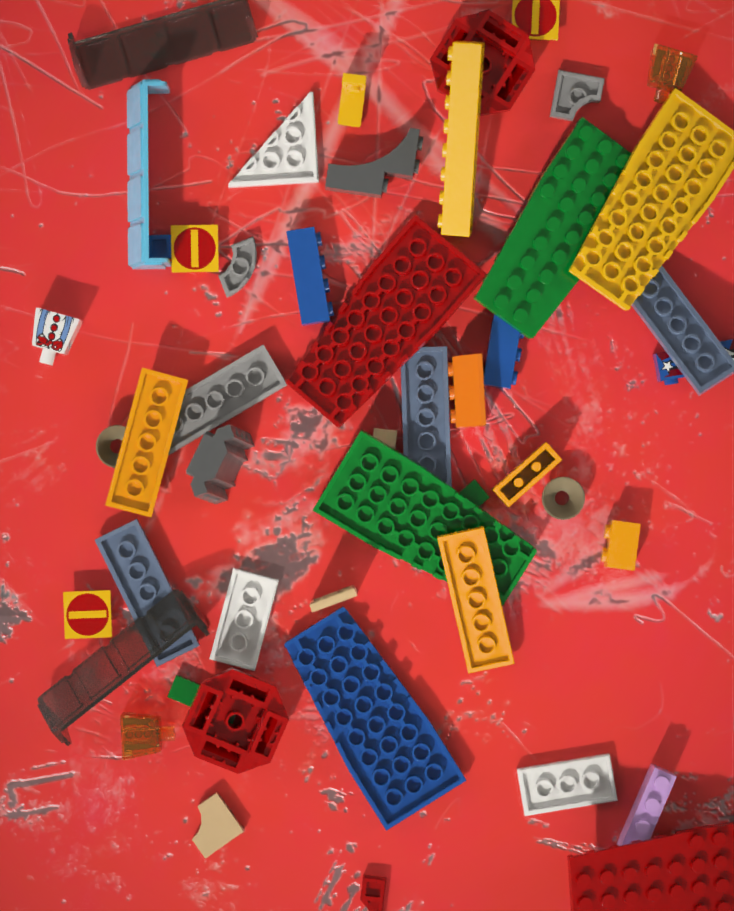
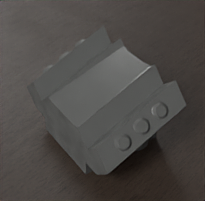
[186,424,254,504]

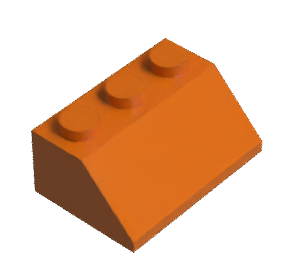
[448,354,486,428]

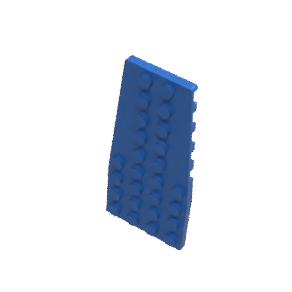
[284,607,466,831]

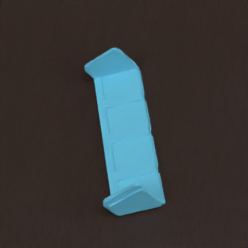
[127,79,171,269]

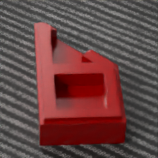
[360,875,387,911]

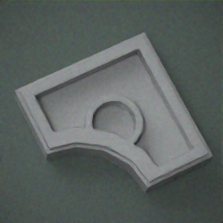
[549,70,605,121]

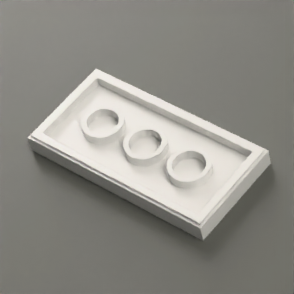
[209,568,279,671]
[516,753,618,816]

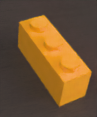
[491,442,562,507]

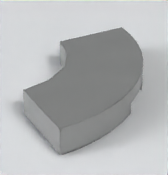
[218,237,257,298]

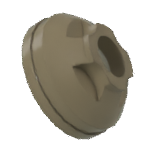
[96,425,126,468]
[542,477,585,520]

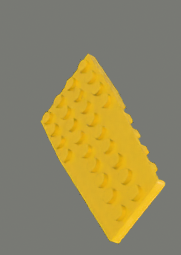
[569,88,734,311]

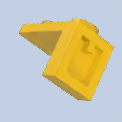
[338,73,367,128]

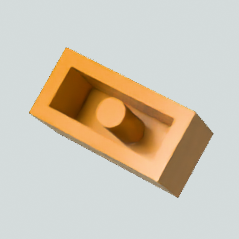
[601,520,641,571]

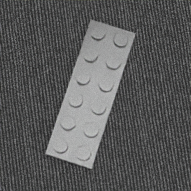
[168,344,287,456]

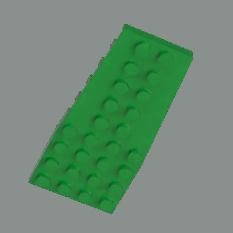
[474,117,632,339]
[313,429,537,606]

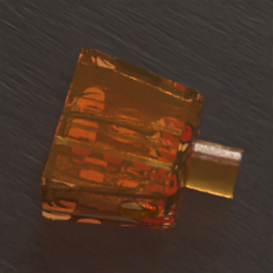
[647,44,698,104]
[120,712,175,760]

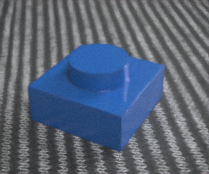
[149,235,171,259]

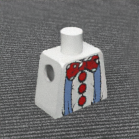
[32,307,83,366]

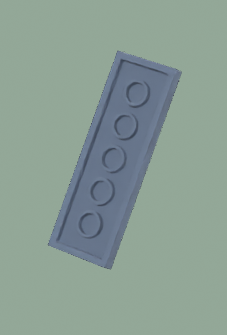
[631,266,734,396]
[401,346,452,487]
[95,519,200,667]

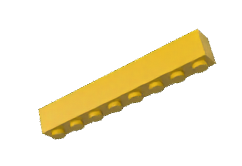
[438,41,485,237]

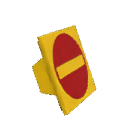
[512,0,560,40]
[171,225,219,273]
[63,590,112,639]

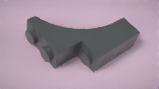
[325,128,423,198]

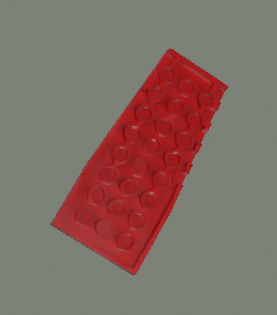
[286,215,486,428]
[567,822,734,911]

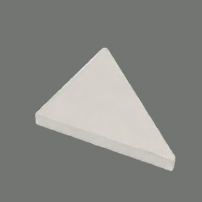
[228,92,319,188]

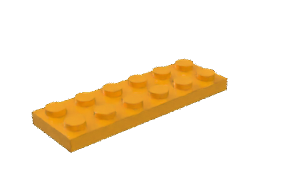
[105,368,188,517]
[437,526,515,673]

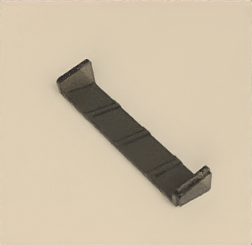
[67,0,258,90]
[37,589,210,746]

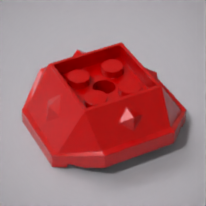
[430,9,535,116]
[182,667,289,774]

